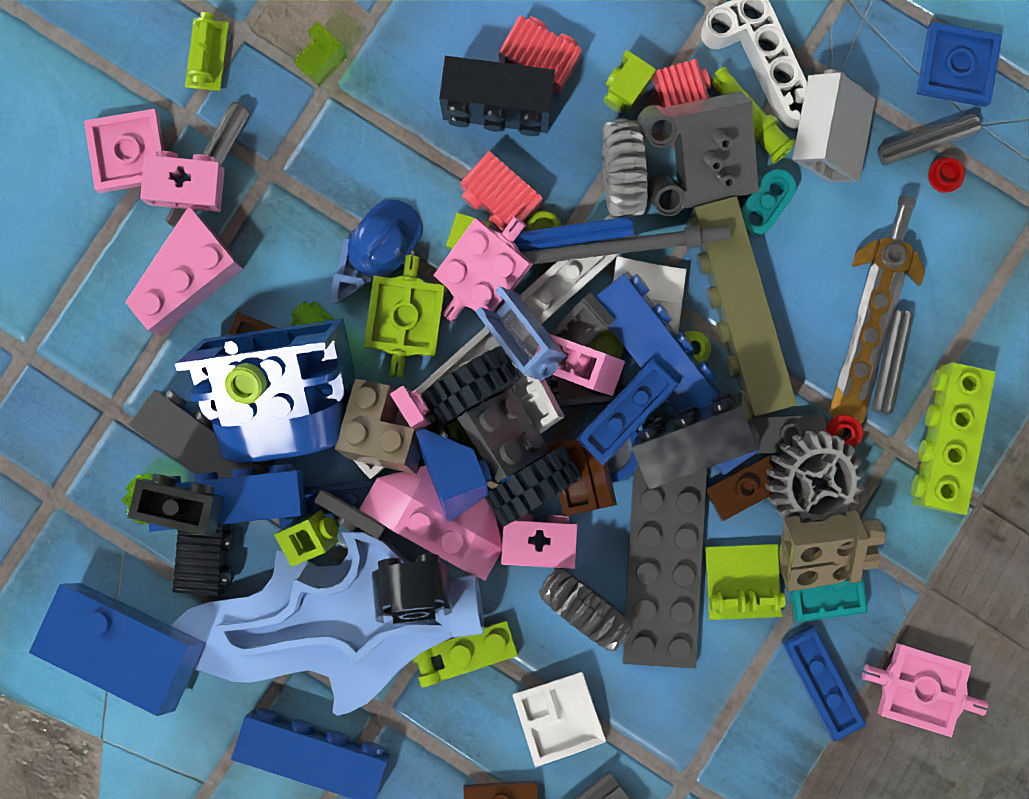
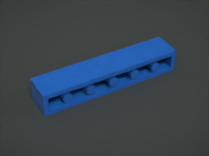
[595,271,762,475]

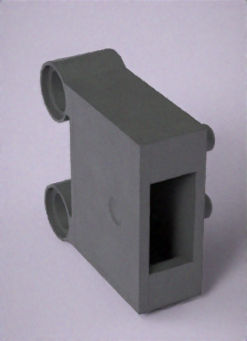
[638,91,759,216]

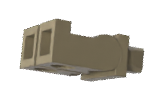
[779,511,886,592]

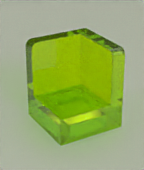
[294,22,347,87]

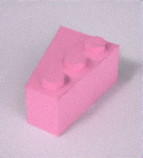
[125,206,243,336]

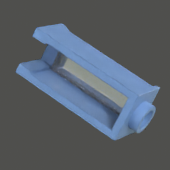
[476,286,567,381]

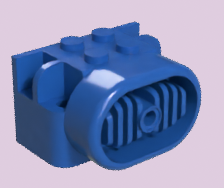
[175,318,355,463]

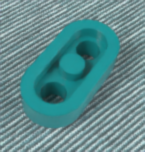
[741,169,796,236]

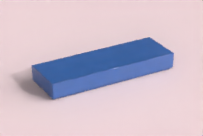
[576,359,680,465]
[781,625,867,742]

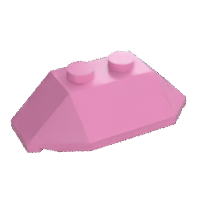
[359,465,502,581]

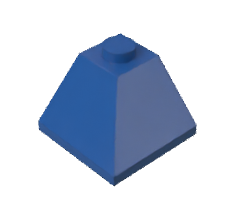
[416,429,492,522]

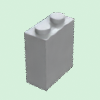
[792,69,875,182]

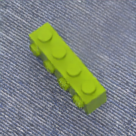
[911,362,996,515]

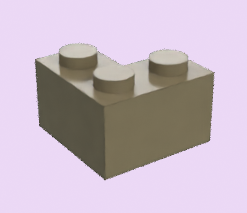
[335,378,422,474]

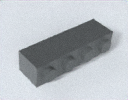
[128,389,274,479]

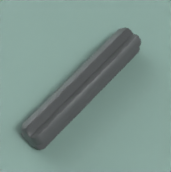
[877,114,982,166]
[872,310,914,415]

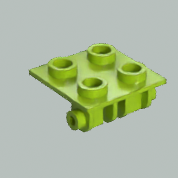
[705,544,786,620]

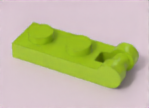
[412,619,518,688]

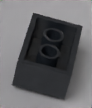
[439,55,555,136]
[631,391,759,489]

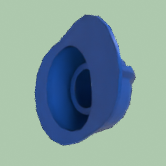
[348,200,422,277]

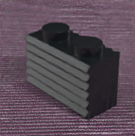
[172,523,235,596]

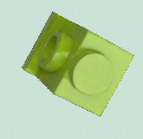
[603,50,656,114]
[274,509,339,567]

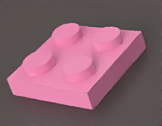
[84,109,165,193]

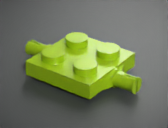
[363,255,446,378]

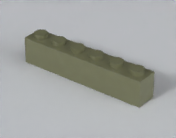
[687,196,797,417]

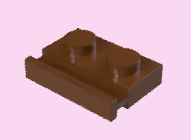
[547,438,617,516]

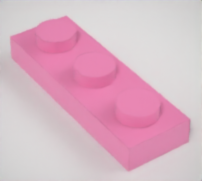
[390,386,433,431]

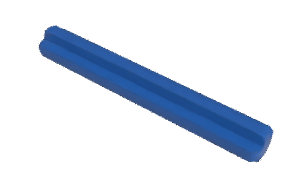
[514,216,634,252]

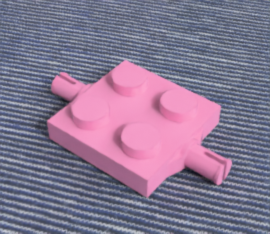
[433,216,533,322]
[862,643,988,737]

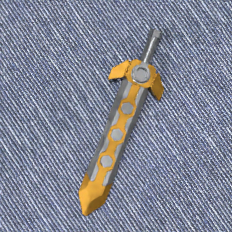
[829,196,925,439]

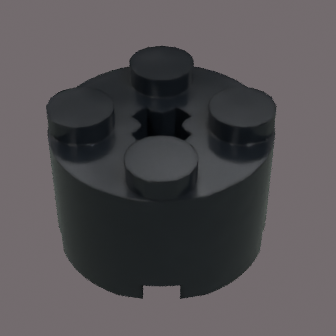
[372,554,452,624]

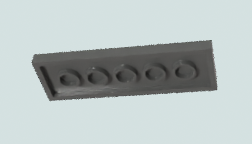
[622,467,707,669]

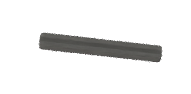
[166,101,249,228]

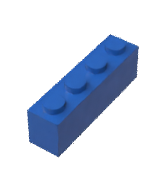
[149,464,307,532]
[231,708,390,799]

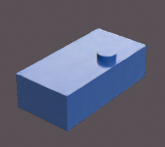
[29,583,205,716]

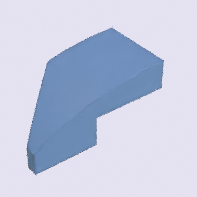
[328,239,373,304]

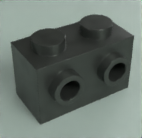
[127,474,224,536]

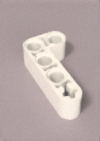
[701,0,807,130]

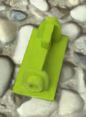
[185,12,229,92]

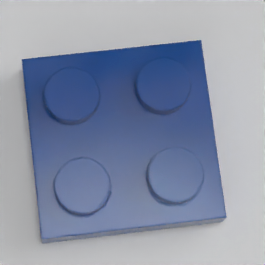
[916,22,1002,107]

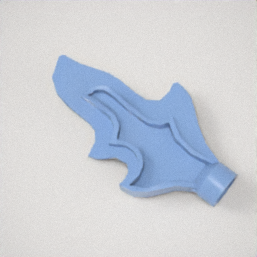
[171,532,484,716]

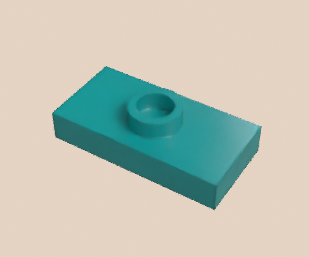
[789,576,868,623]

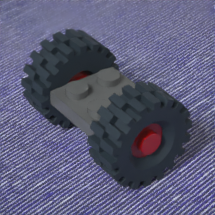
[422,346,583,527]

